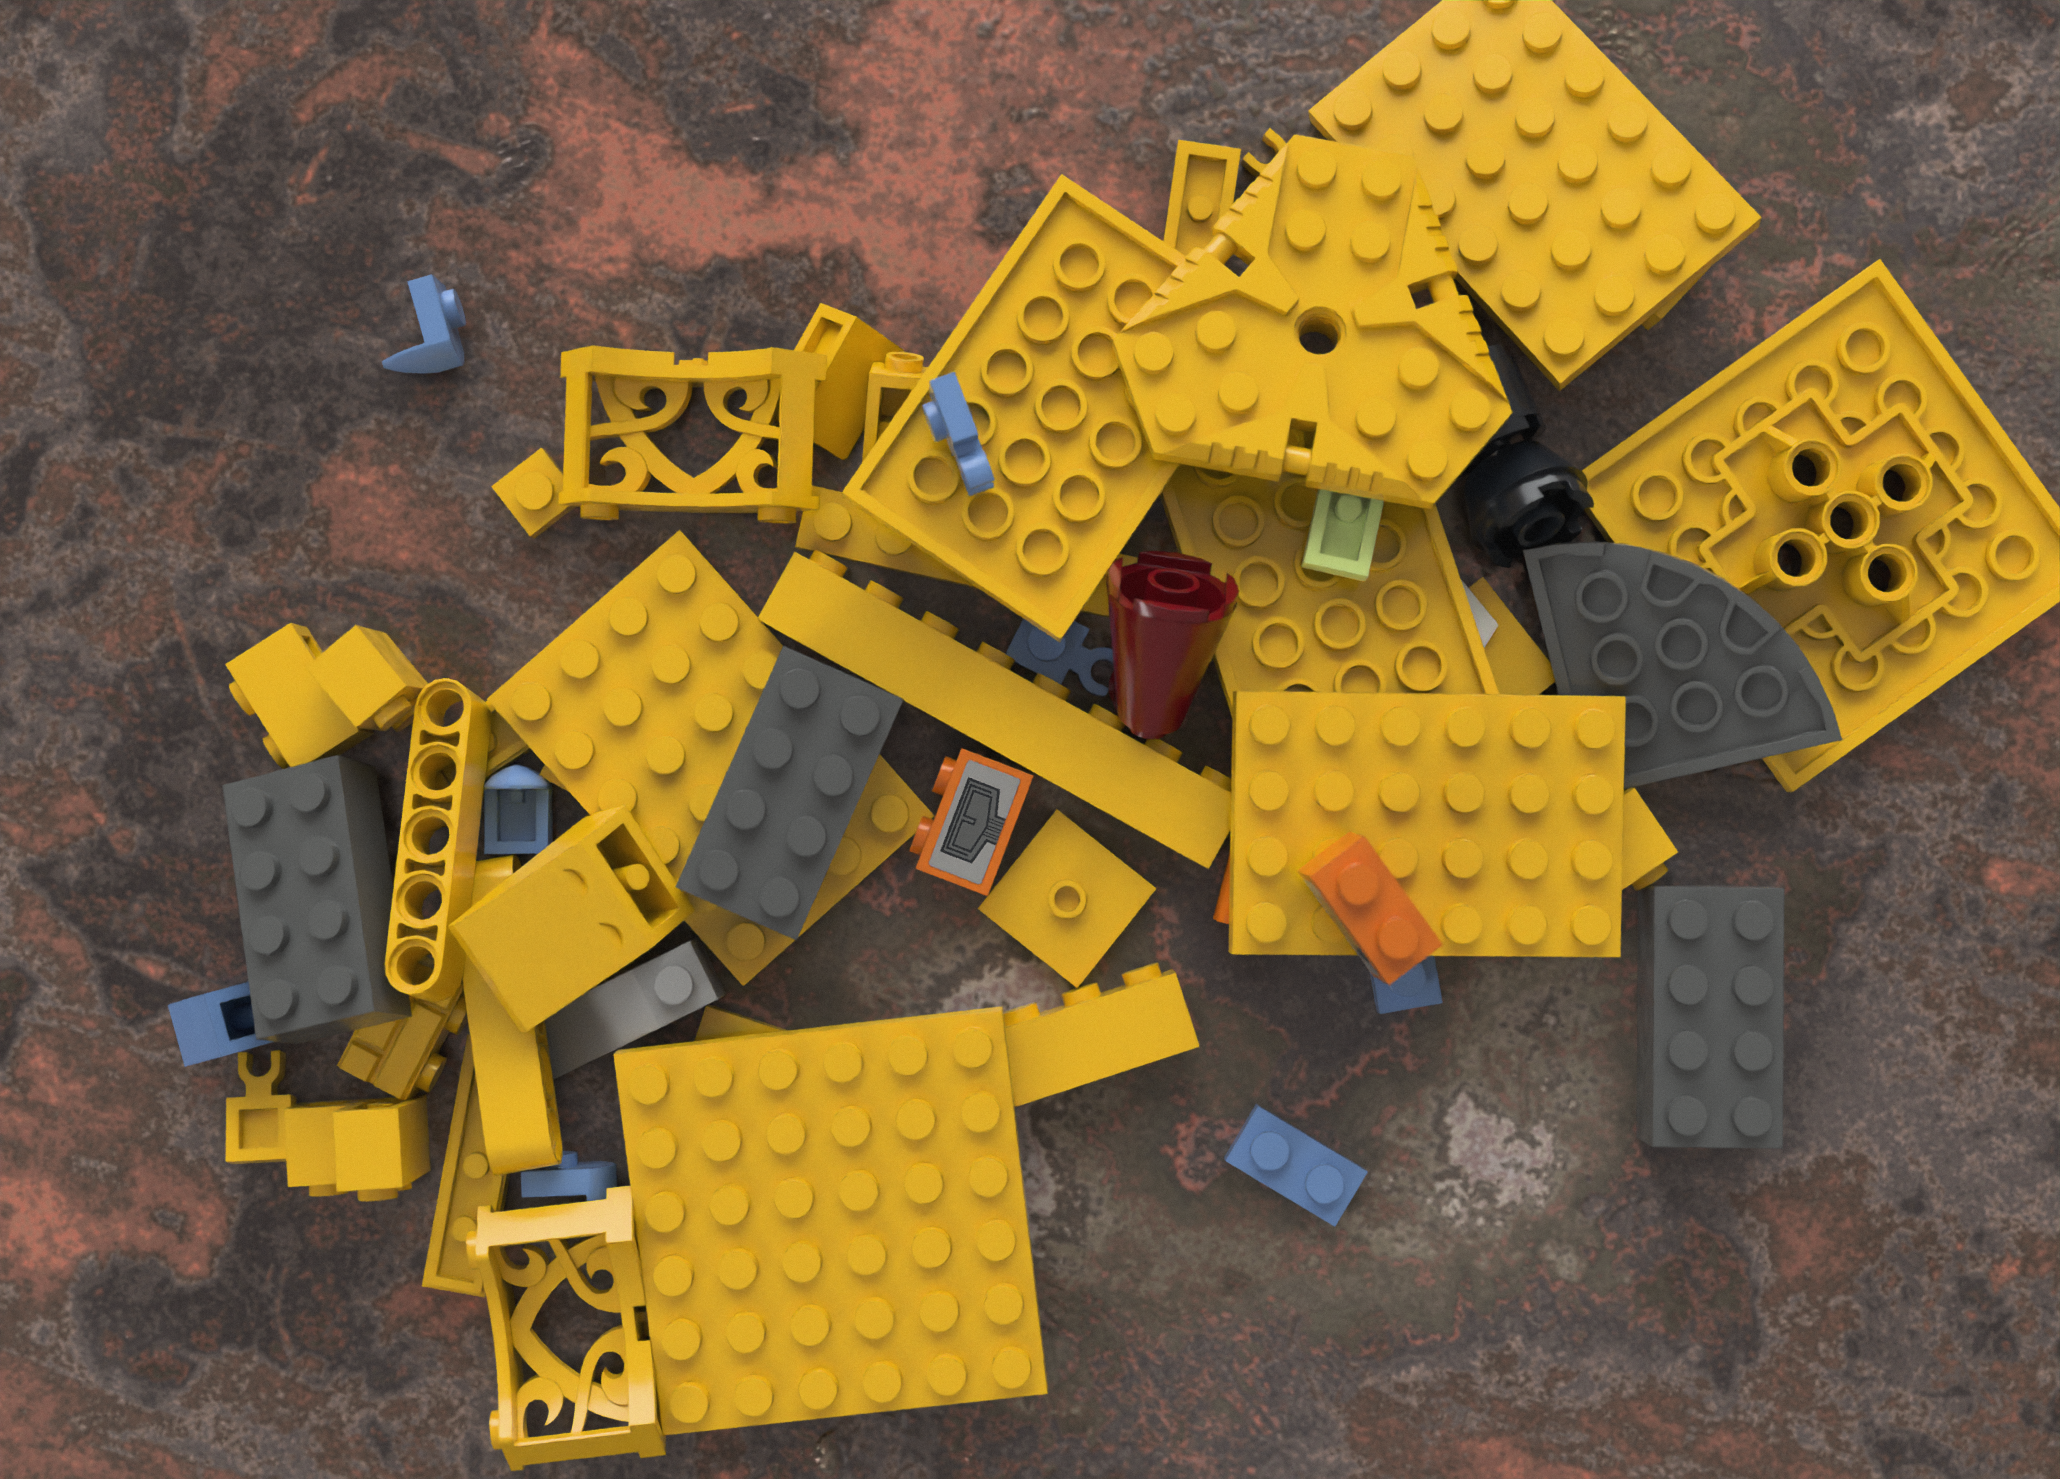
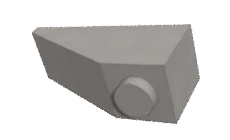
[545,938,726,1079]

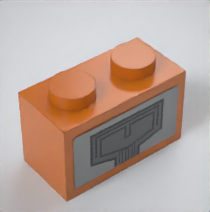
[909,748,1034,896]
[1297,831,1443,985]

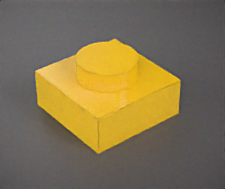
[491,448,575,539]

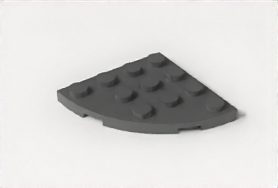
[1523,541,1842,789]

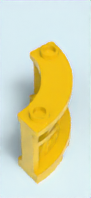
[558,345,827,524]
[466,1185,666,1471]

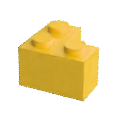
[284,1095,431,1201]

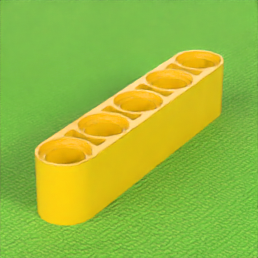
[385,678,491,1003]
[462,854,563,1176]

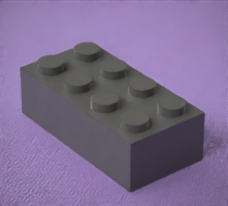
[675,646,904,940]
[222,755,412,1044]
[1636,885,1784,1149]

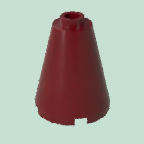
[1106,551,1239,739]

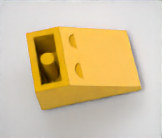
[448,805,695,1033]

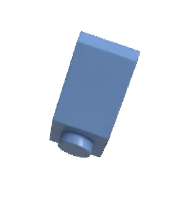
[168,982,275,1067]

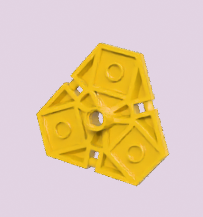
[1112,135,1512,509]

